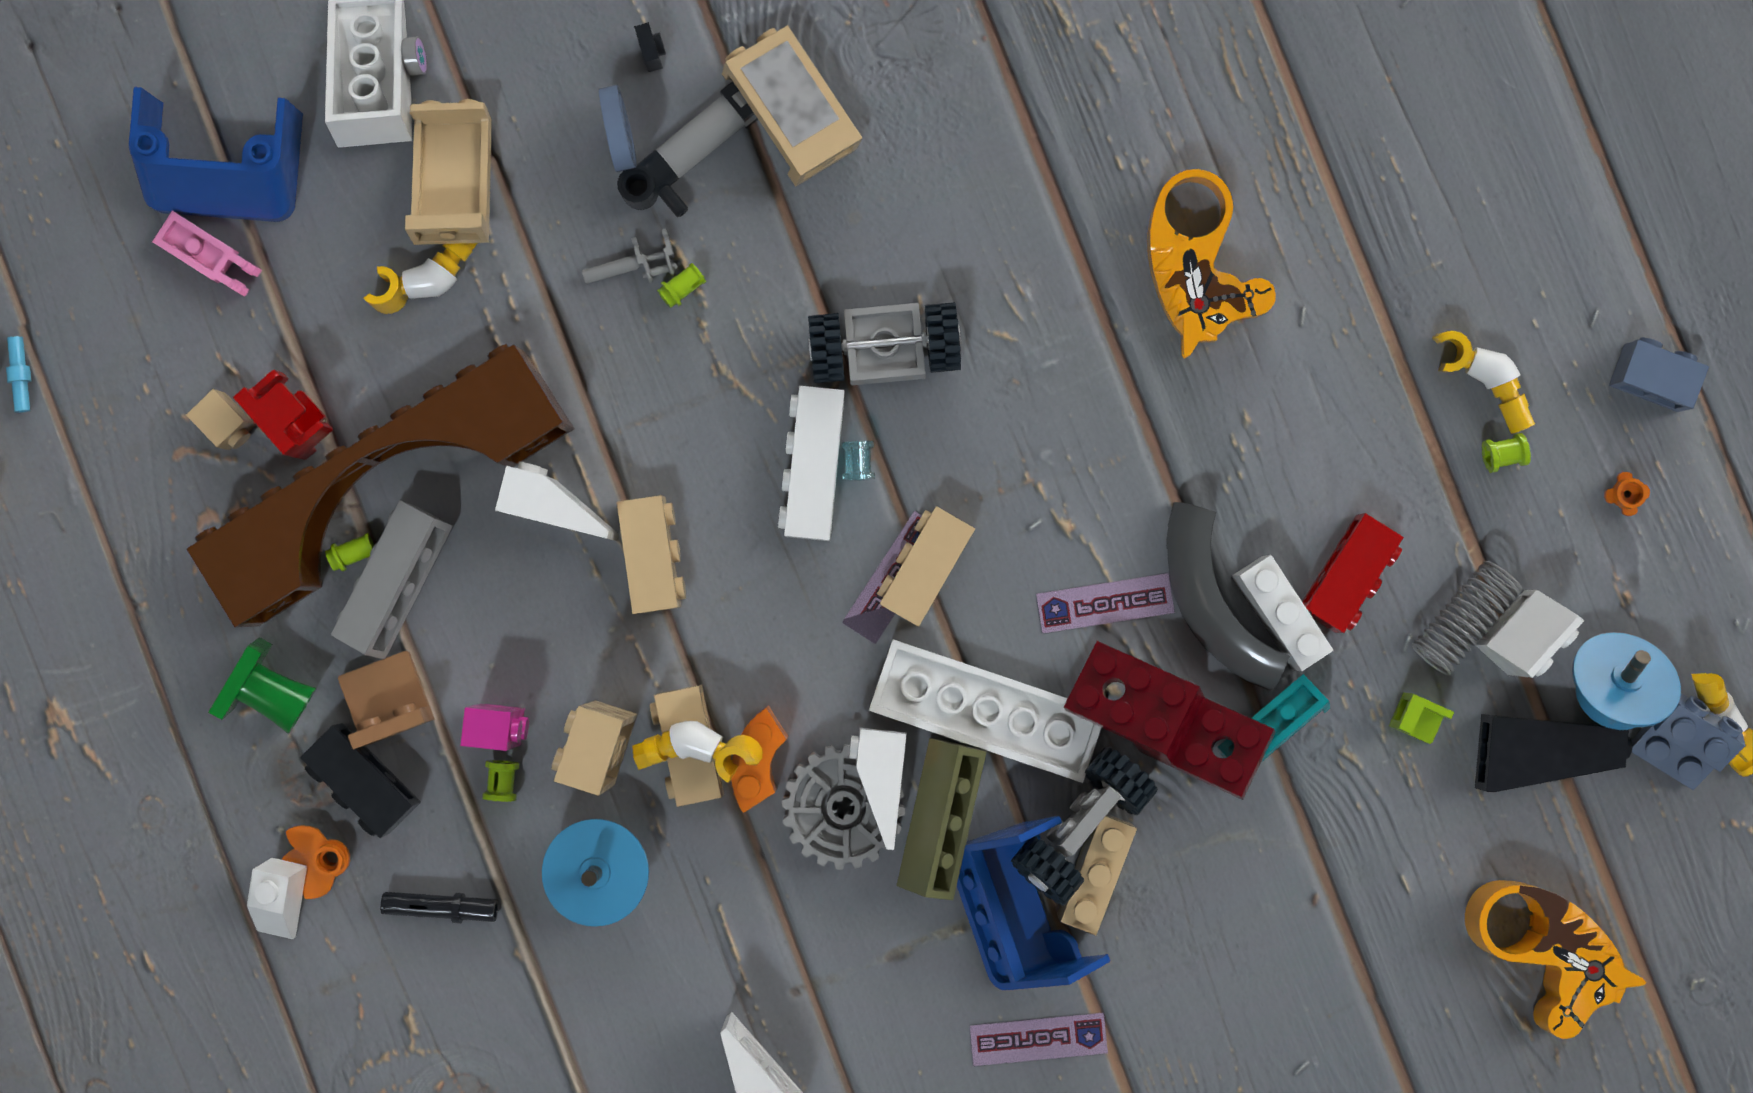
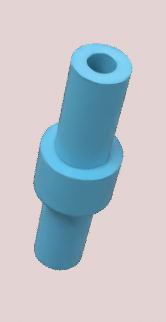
[6,336,32,413]

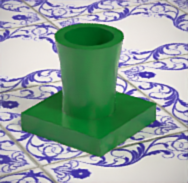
[208,637,316,734]

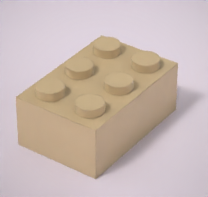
[551,700,638,796]

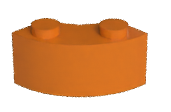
[731,705,789,813]

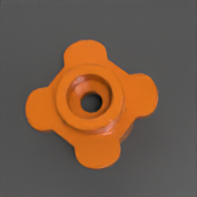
[1604,472,1650,516]

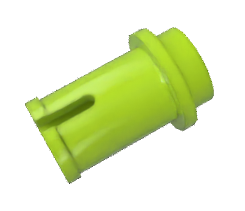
[657,263,706,308]
[325,533,374,572]

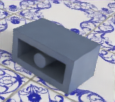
[1609,337,1709,412]

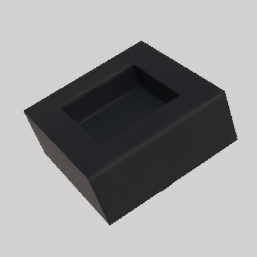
[634,22,666,72]

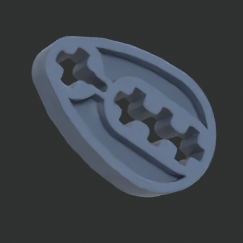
[599,85,637,172]

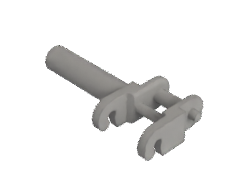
[582,228,677,284]

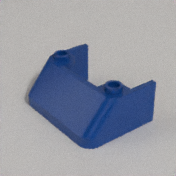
[129,87,303,222]
[957,816,1110,990]

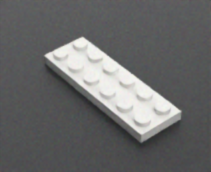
[869,639,1101,783]

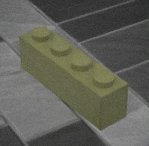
[896,738,986,900]

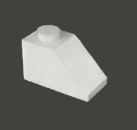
[247,858,307,939]

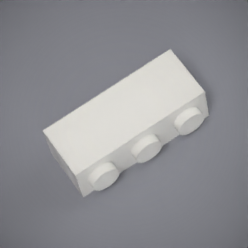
[1231,555,1334,671]

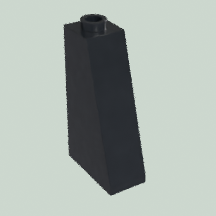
[1475,714,1632,792]

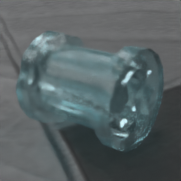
[841,441,875,481]

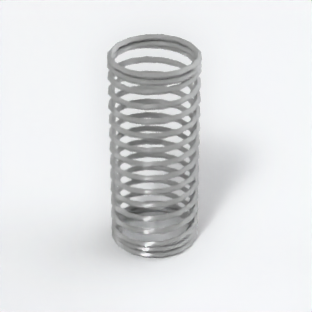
[1412,561,1523,675]

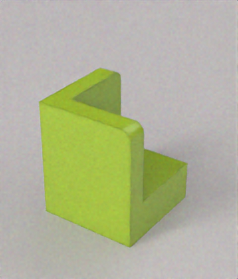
[1389,692,1454,744]

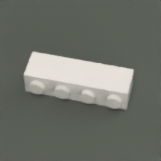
[778,386,845,541]

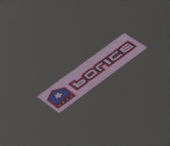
[842,511,922,644]
[1036,573,1175,634]
[970,1013,1108,1066]

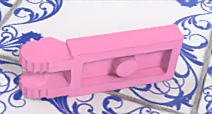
[152,211,262,296]

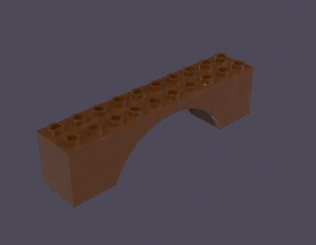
[187,344,574,627]

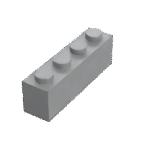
[331,500,453,659]

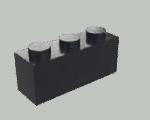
[300,723,421,838]

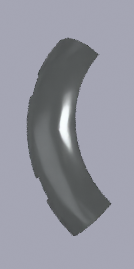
[1166,502,1290,690]

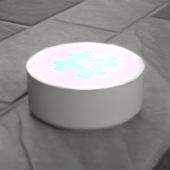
[401,36,427,76]

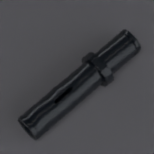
[380,892,499,923]

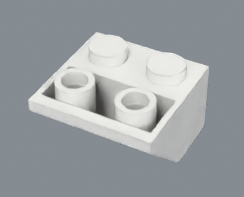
[1475,590,1584,678]

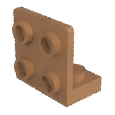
[338,651,435,749]

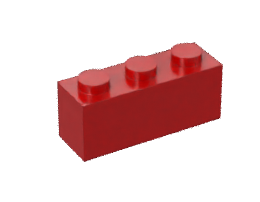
[1302,513,1404,633]

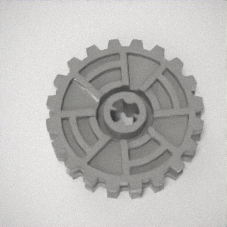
[782,744,905,870]

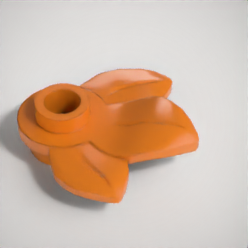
[281,825,350,899]

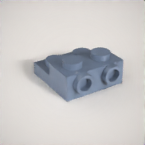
[1631,693,1746,790]

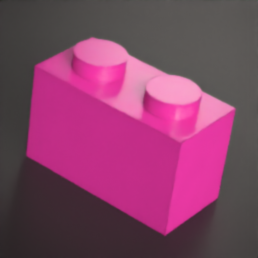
[460,703,529,751]

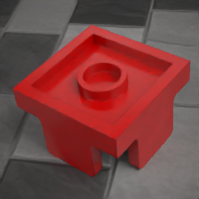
[233,369,333,460]

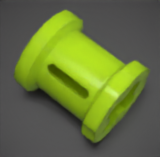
[1482,432,1531,473]
[482,760,520,802]

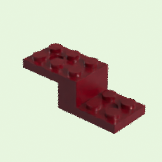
[1063,641,1276,800]

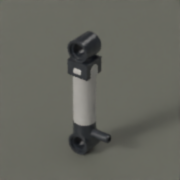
[617,81,758,217]

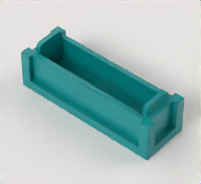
[1217,674,1330,761]

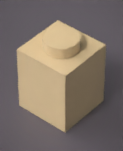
[186,389,256,450]

